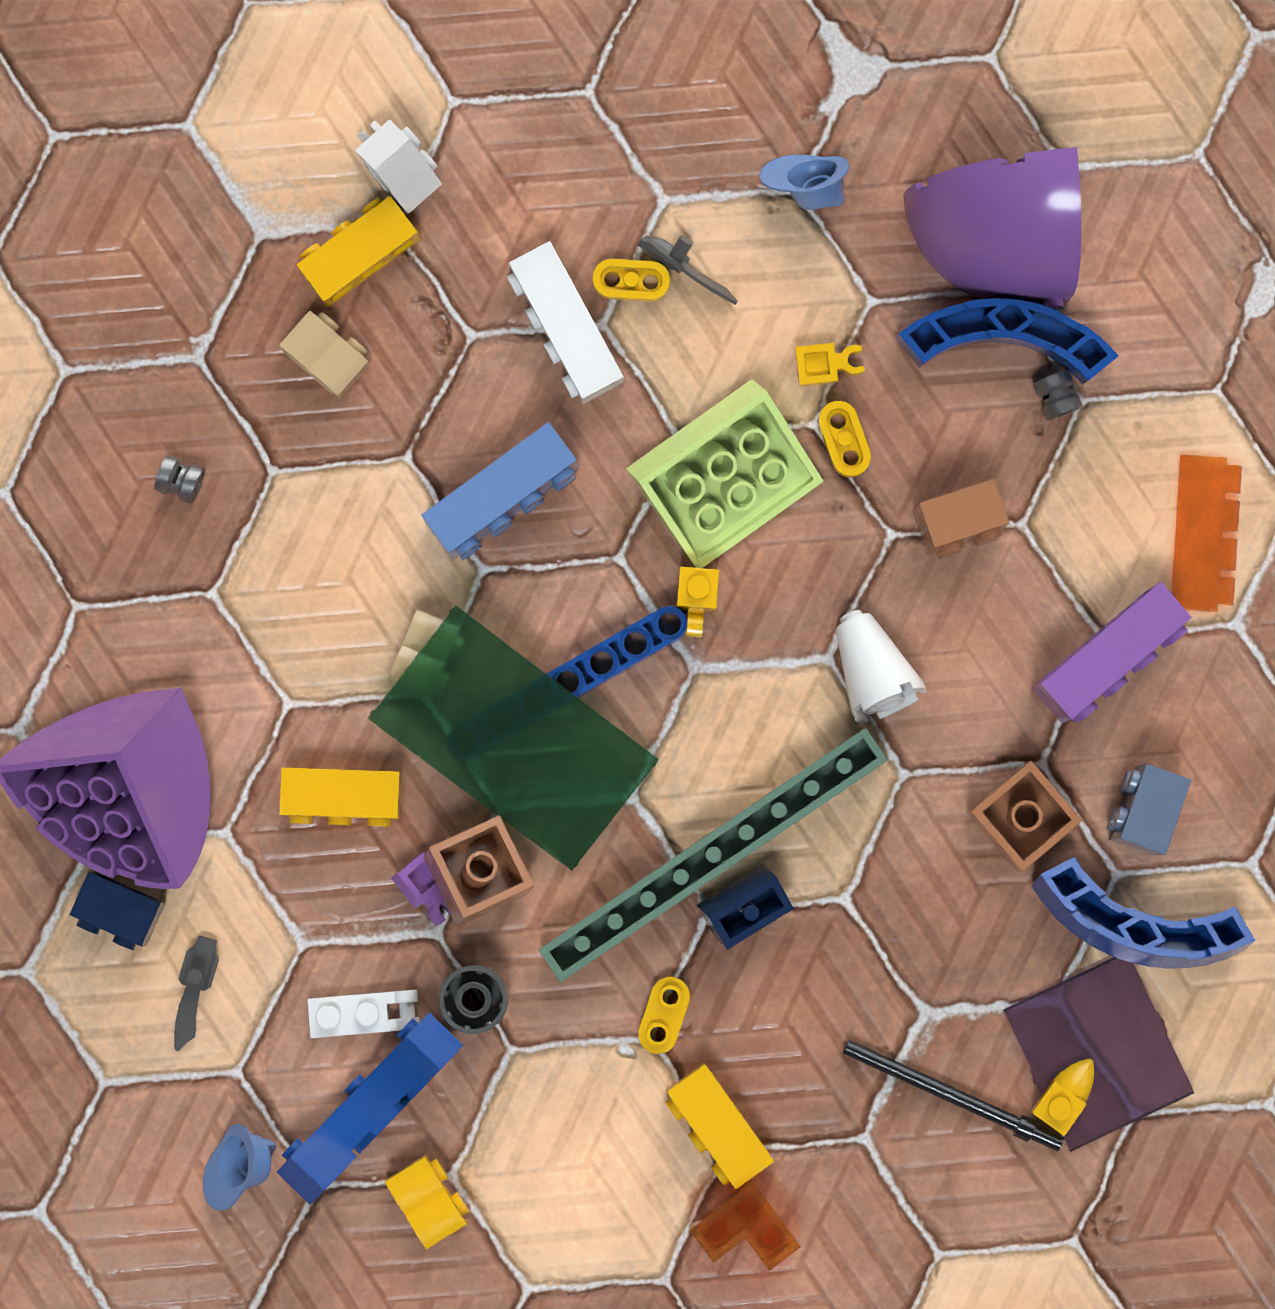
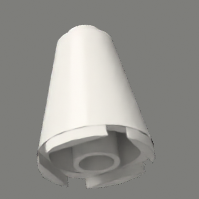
[836,610,927,723]

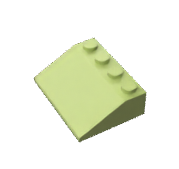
[626,379,824,568]

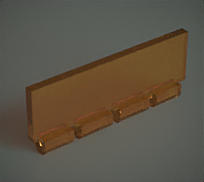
[1171,455,1242,612]

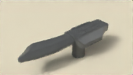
[638,235,738,305]
[174,936,219,1051]

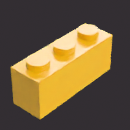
[296,196,420,308]
[279,768,402,827]
[665,1063,774,1189]

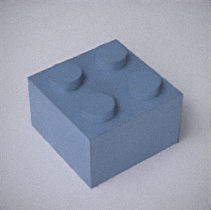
[1107,764,1192,855]

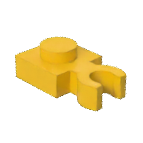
[795,342,865,387]

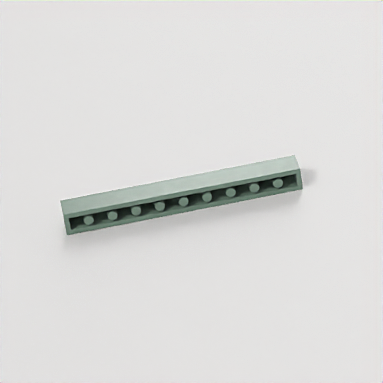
[539,728,888,983]

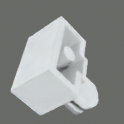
[354,119,442,215]

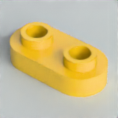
[593,259,670,302]
[818,401,871,478]
[638,977,690,1054]

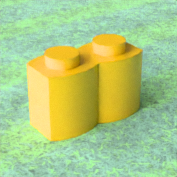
[385,1154,470,1250]

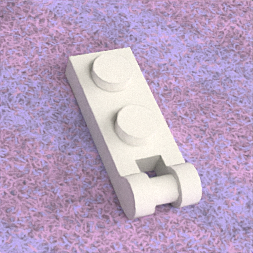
[308,989,420,1038]

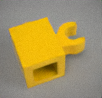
[677,566,719,637]

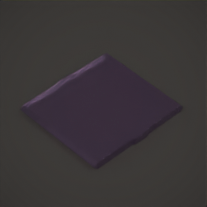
[1003,957,1194,1152]

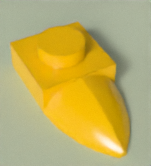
[1031,1058,1094,1136]

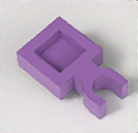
[391,852,451,926]

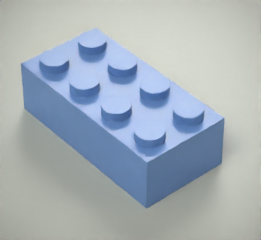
[421,422,578,561]

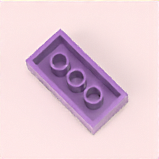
[1032,582,1192,724]

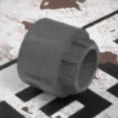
[439,965,509,1034]

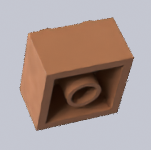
[913,478,1010,559]
[966,761,1083,872]
[423,815,534,927]

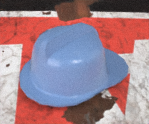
[760,155,850,210]
[203,1124,276,1211]

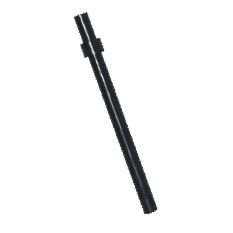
[842,1039,1064,1152]

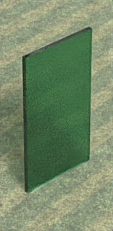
[368,605,659,871]

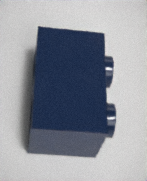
[697,865,794,950]
[69,872,166,950]

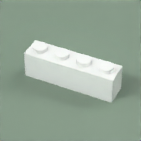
[506,241,624,404]

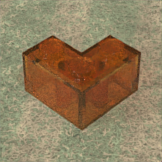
[689,1178,801,1271]

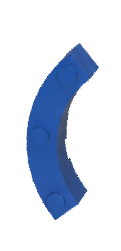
[895,298,1119,385]
[1032,857,1255,969]
[277,1012,464,1205]

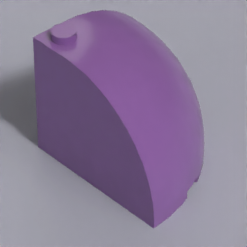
[903,147,1081,310]
[0,687,211,889]

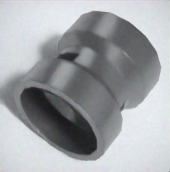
[1033,370,1083,421]
[154,454,205,504]

